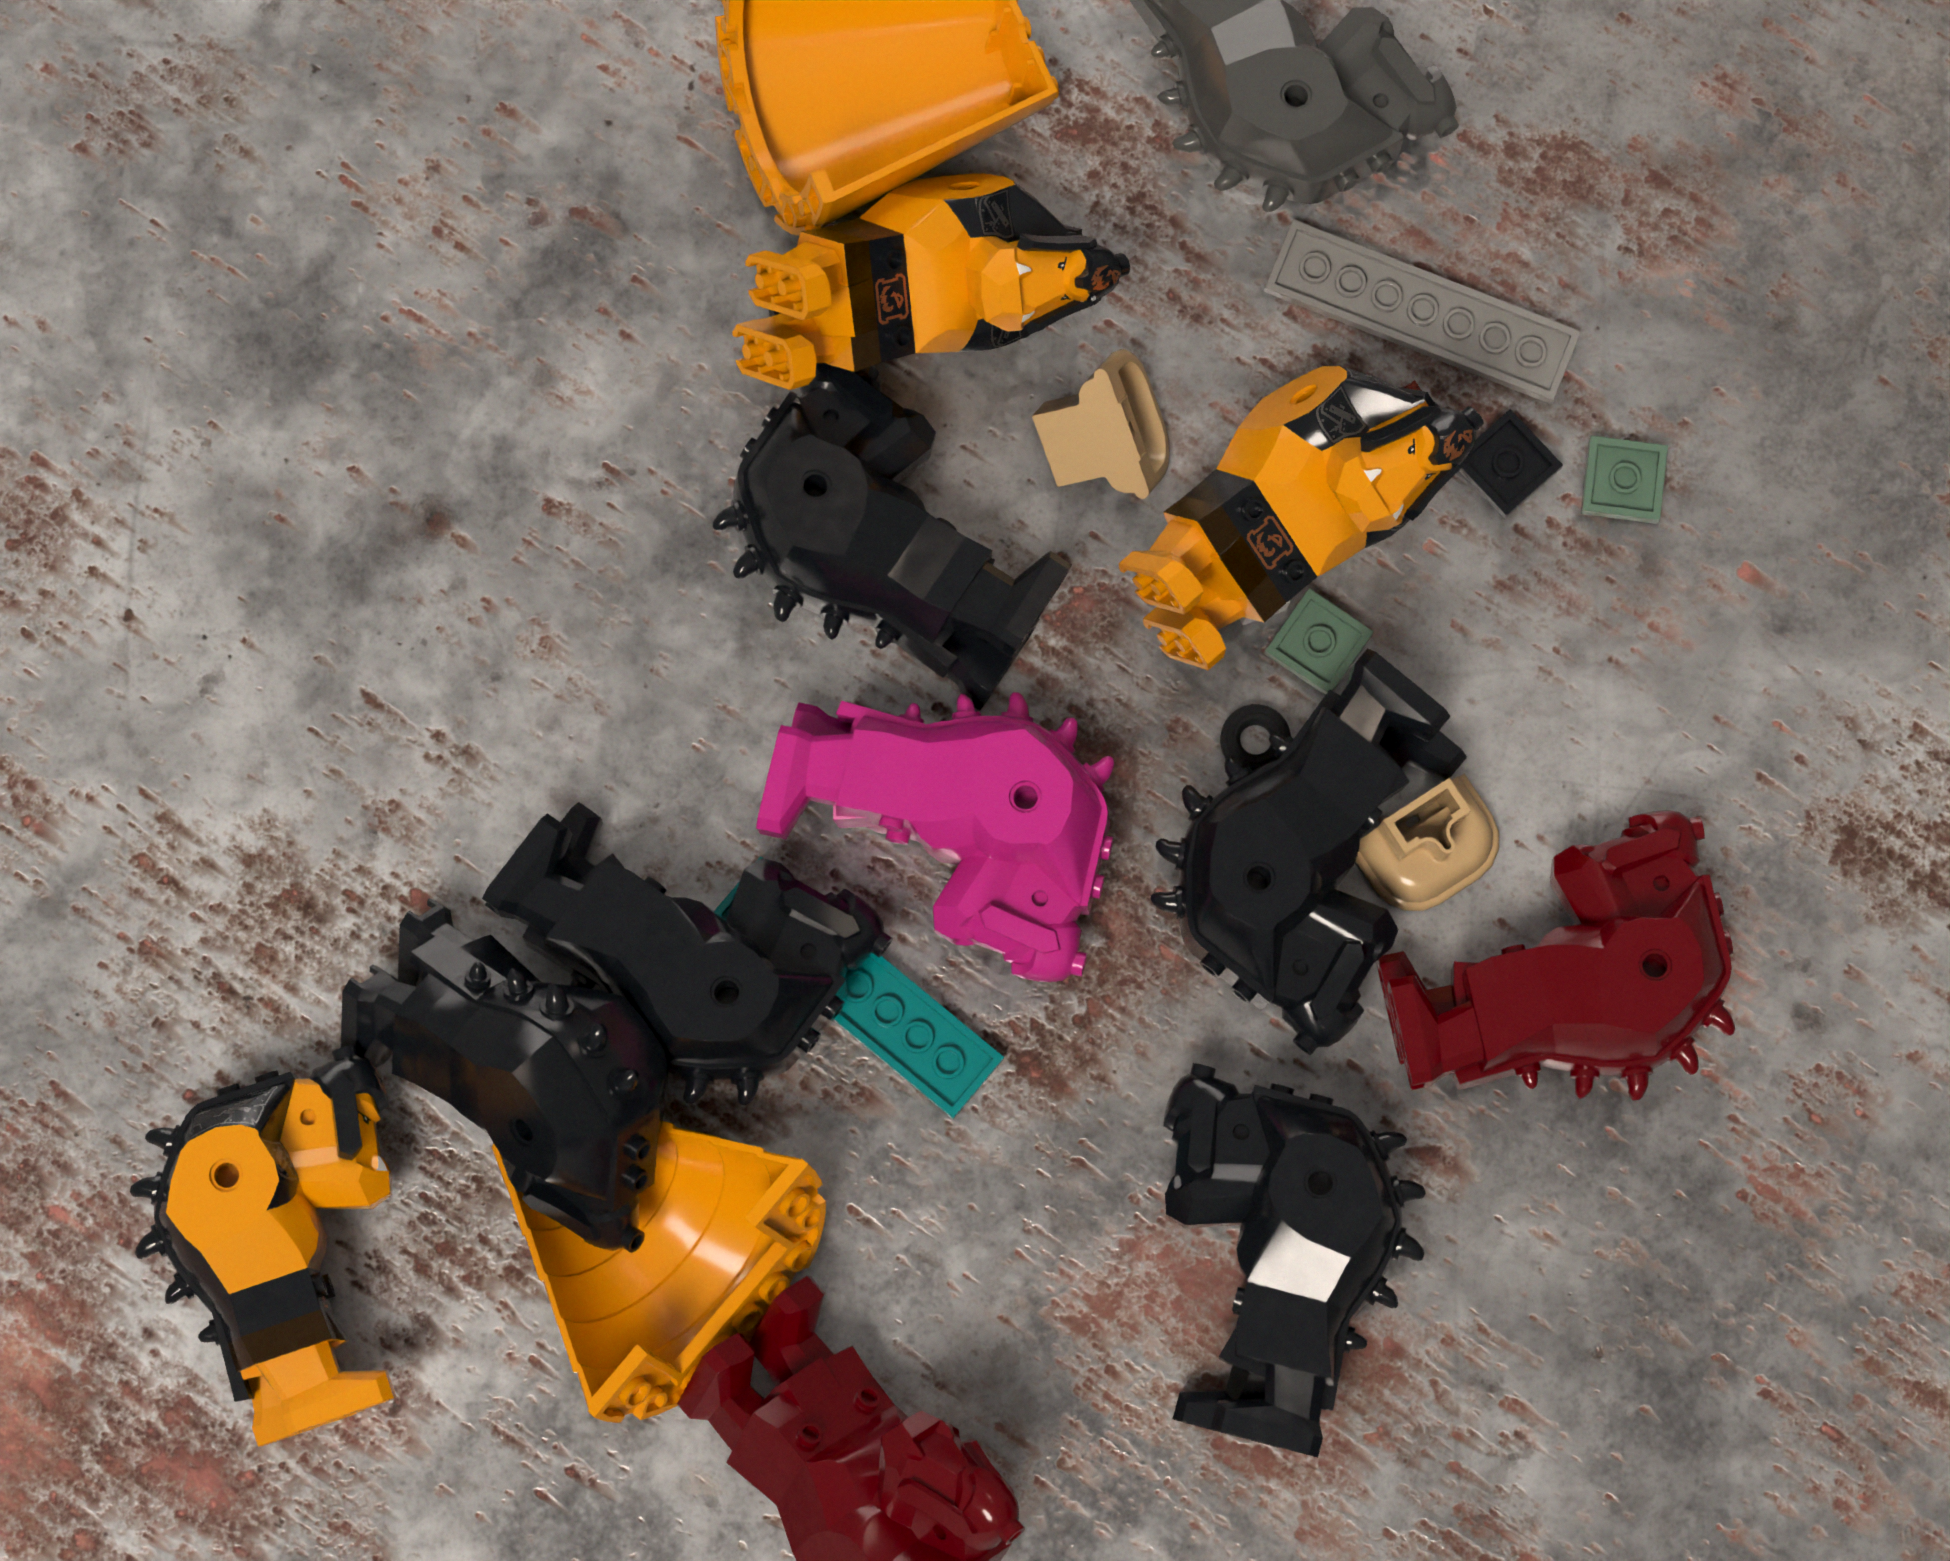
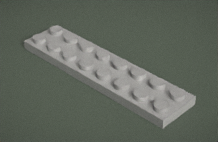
[1264,219,1581,405]

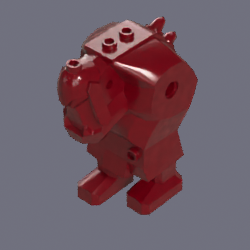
[1376,810,1735,1100]
[677,1276,1025,1561]

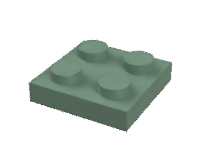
[1581,435,1668,524]
[1264,588,1374,695]

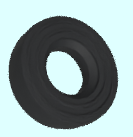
[1220,704,1291,771]

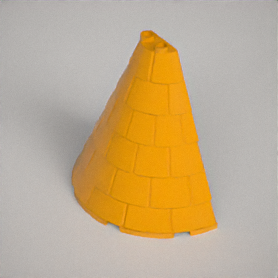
[492,1121,826,1423]

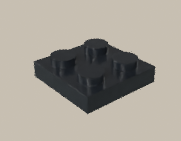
[1459,409,1563,519]

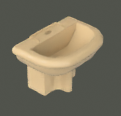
[1032,349,1170,499]
[1355,773,1499,911]

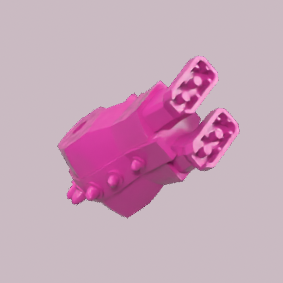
[756,692,1114,982]

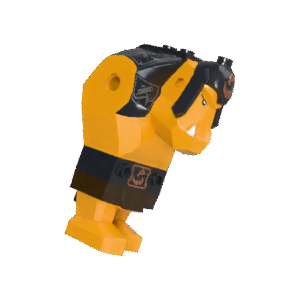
[732,173,1130,390]
[1118,366,1484,670]
[130,1044,397,1447]

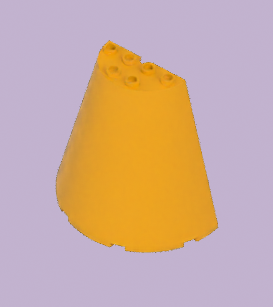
[715,0,1059,236]

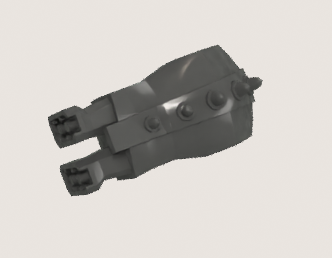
[1129,0,1459,212]

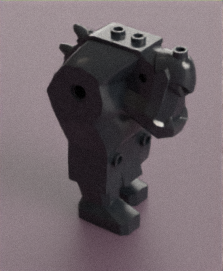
[713,363,1072,711]
[1151,648,1467,1055]
[482,802,893,1106]
[341,898,668,1253]
[1163,1063,1426,1458]

